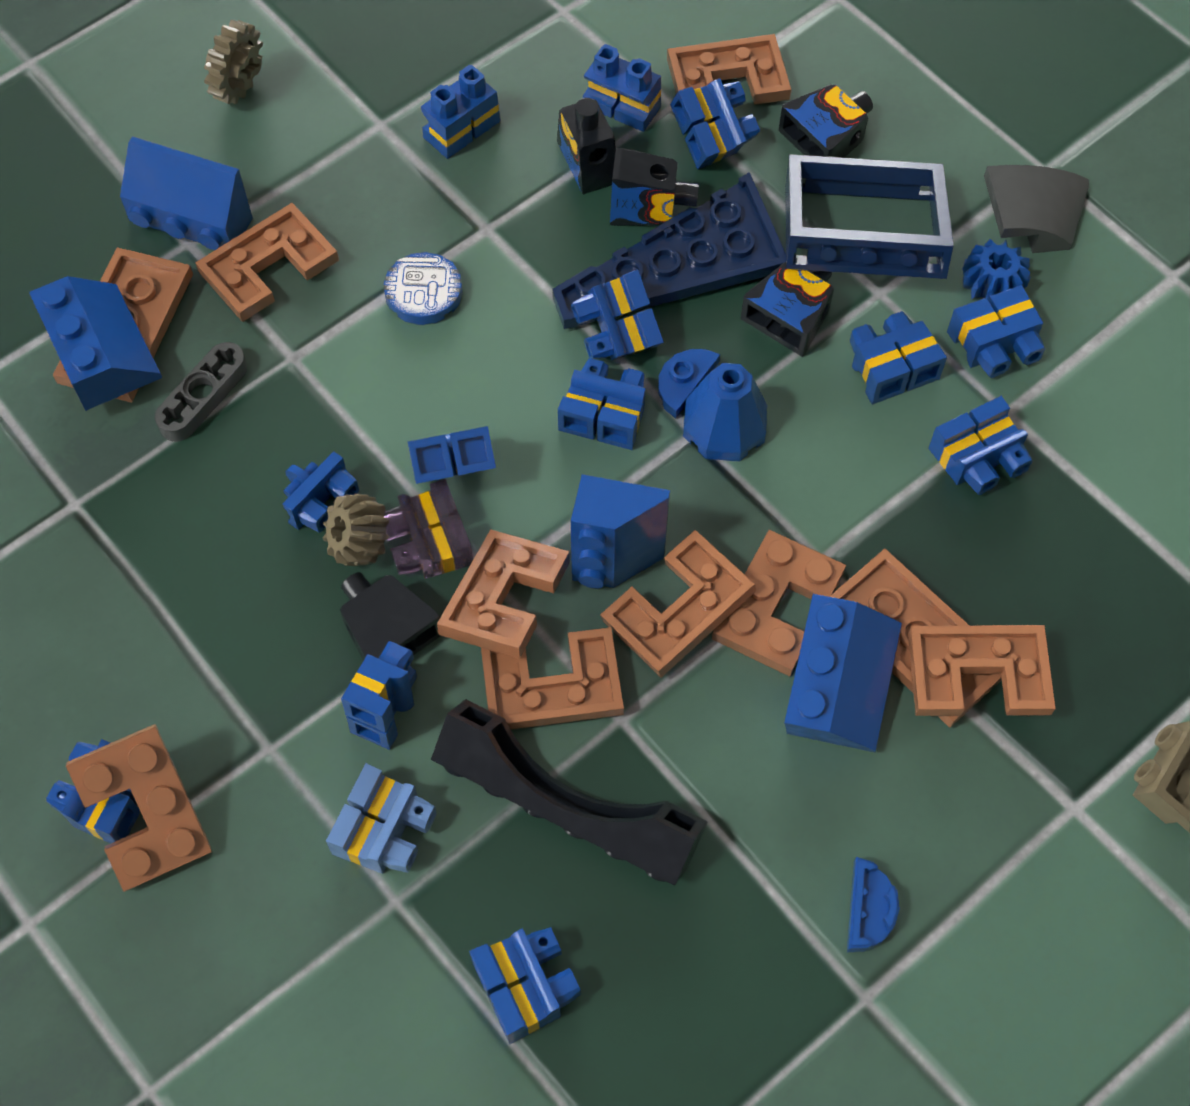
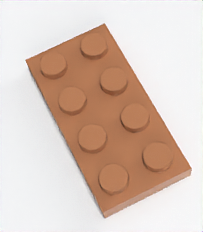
[53,247,193,403]
[829,549,1002,728]

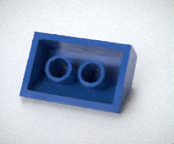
[120,136,253,250]
[29,276,162,411]
[571,474,670,588]
[784,594,902,753]

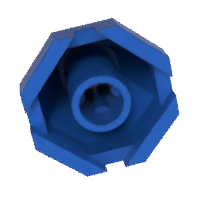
[683,363,767,461]

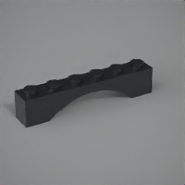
[431,699,708,886]

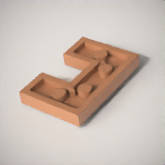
[667,34,791,105]
[195,203,339,322]
[437,529,570,659]
[600,530,756,678]
[712,530,846,677]
[908,625,1056,716]
[481,627,624,729]
[66,724,212,892]

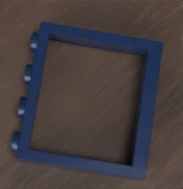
[785,154,954,279]

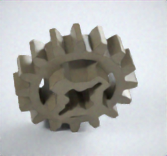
[204,19,263,104]

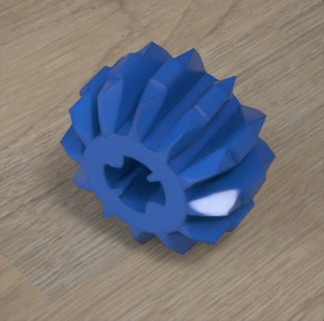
[962,239,1031,300]

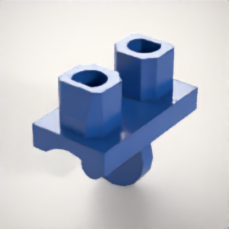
[282,451,359,533]

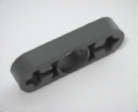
[155,342,247,442]

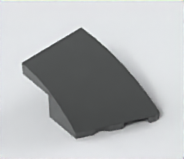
[984,165,1089,253]

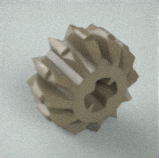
[323,494,390,566]

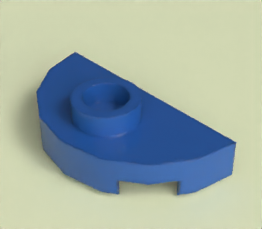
[658,349,720,419]
[847,857,900,952]

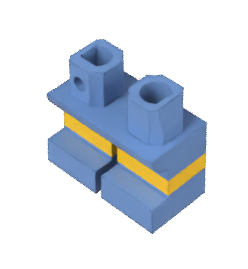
[326,763,437,874]

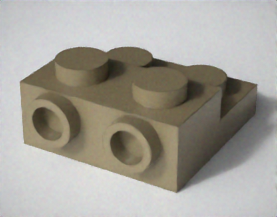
[1133,721,1190,833]

